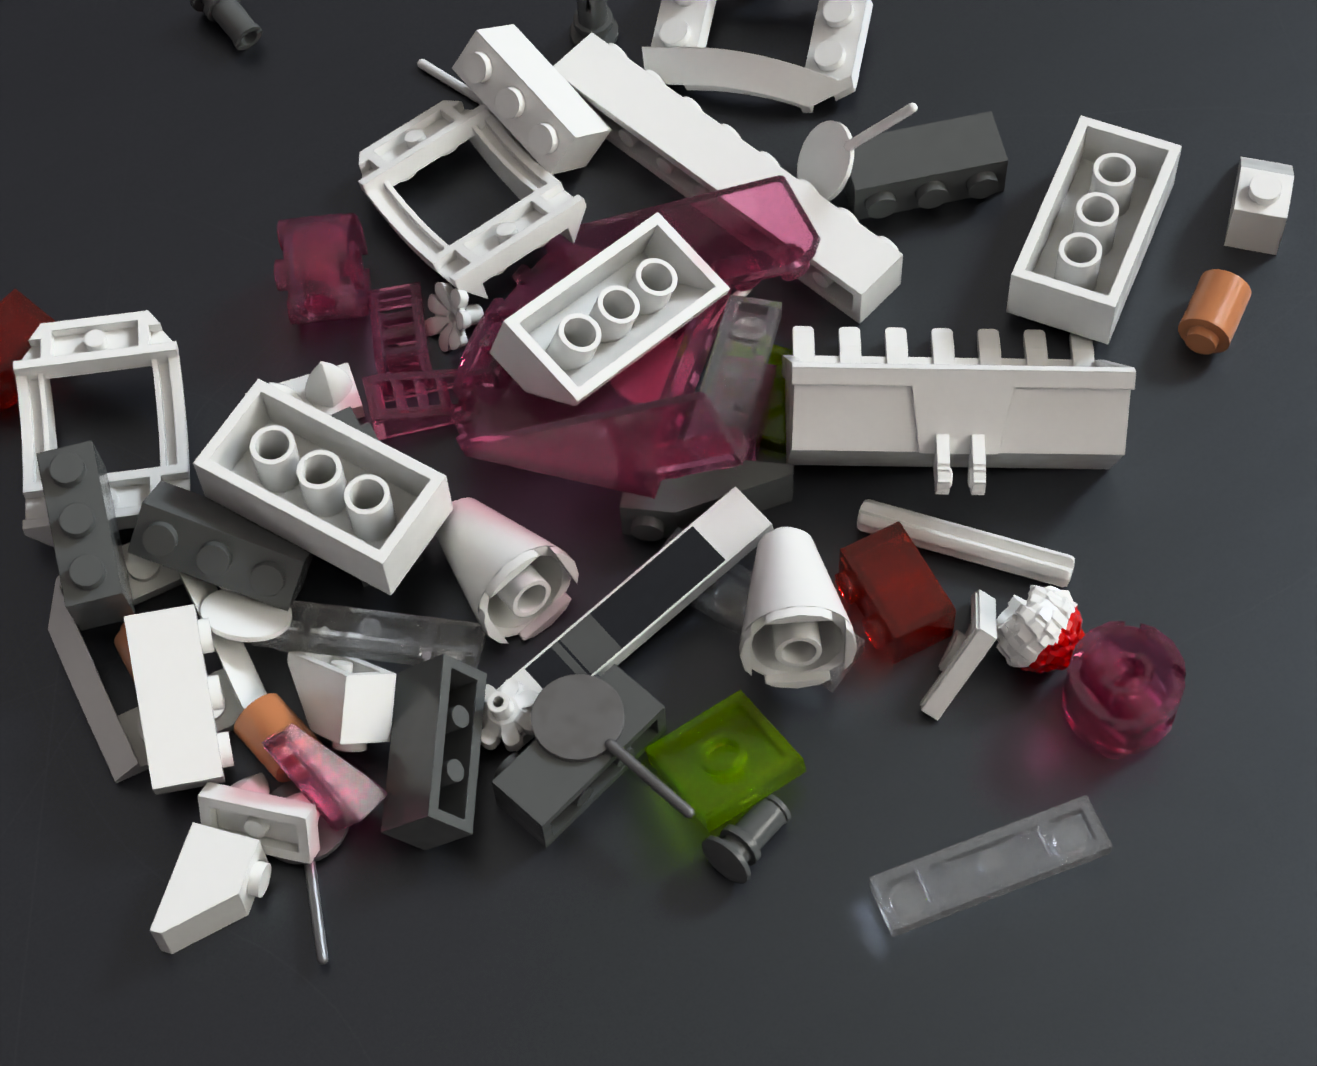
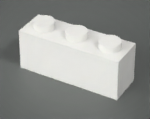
[452,24,612,175]
[124,604,234,795]

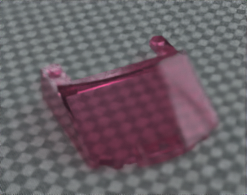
[451,175,821,499]

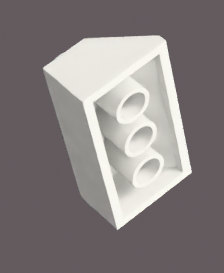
[489,212,730,406]

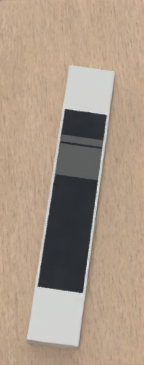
[496,486,774,752]

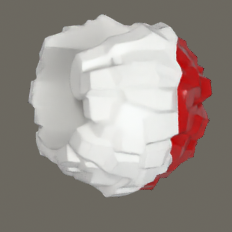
[996,585,1085,674]

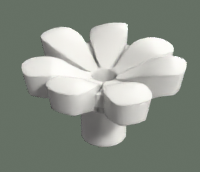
[425,282,484,352]
[481,679,539,752]

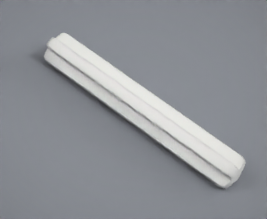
[857,499,1075,587]

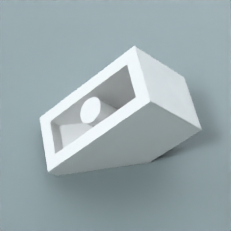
[1224,156,1294,255]
[287,650,396,752]
[150,822,272,954]

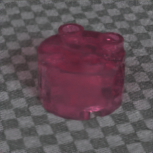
[274,213,371,325]
[1061,621,1186,759]

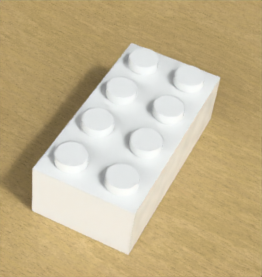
[1006,115,1182,345]
[193,379,453,596]

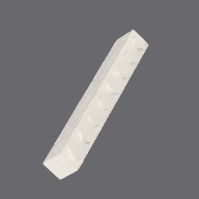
[553,32,903,324]

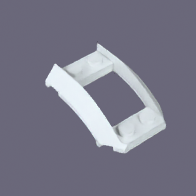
[642,0,873,113]
[358,100,587,299]
[13,310,190,547]
[48,542,267,783]

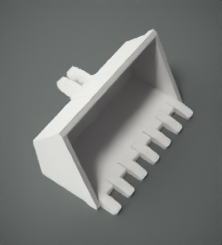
[782,326,1136,495]

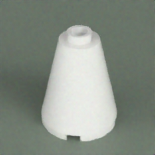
[435,497,579,644]
[739,527,857,689]

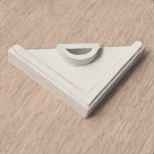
[920,589,997,721]

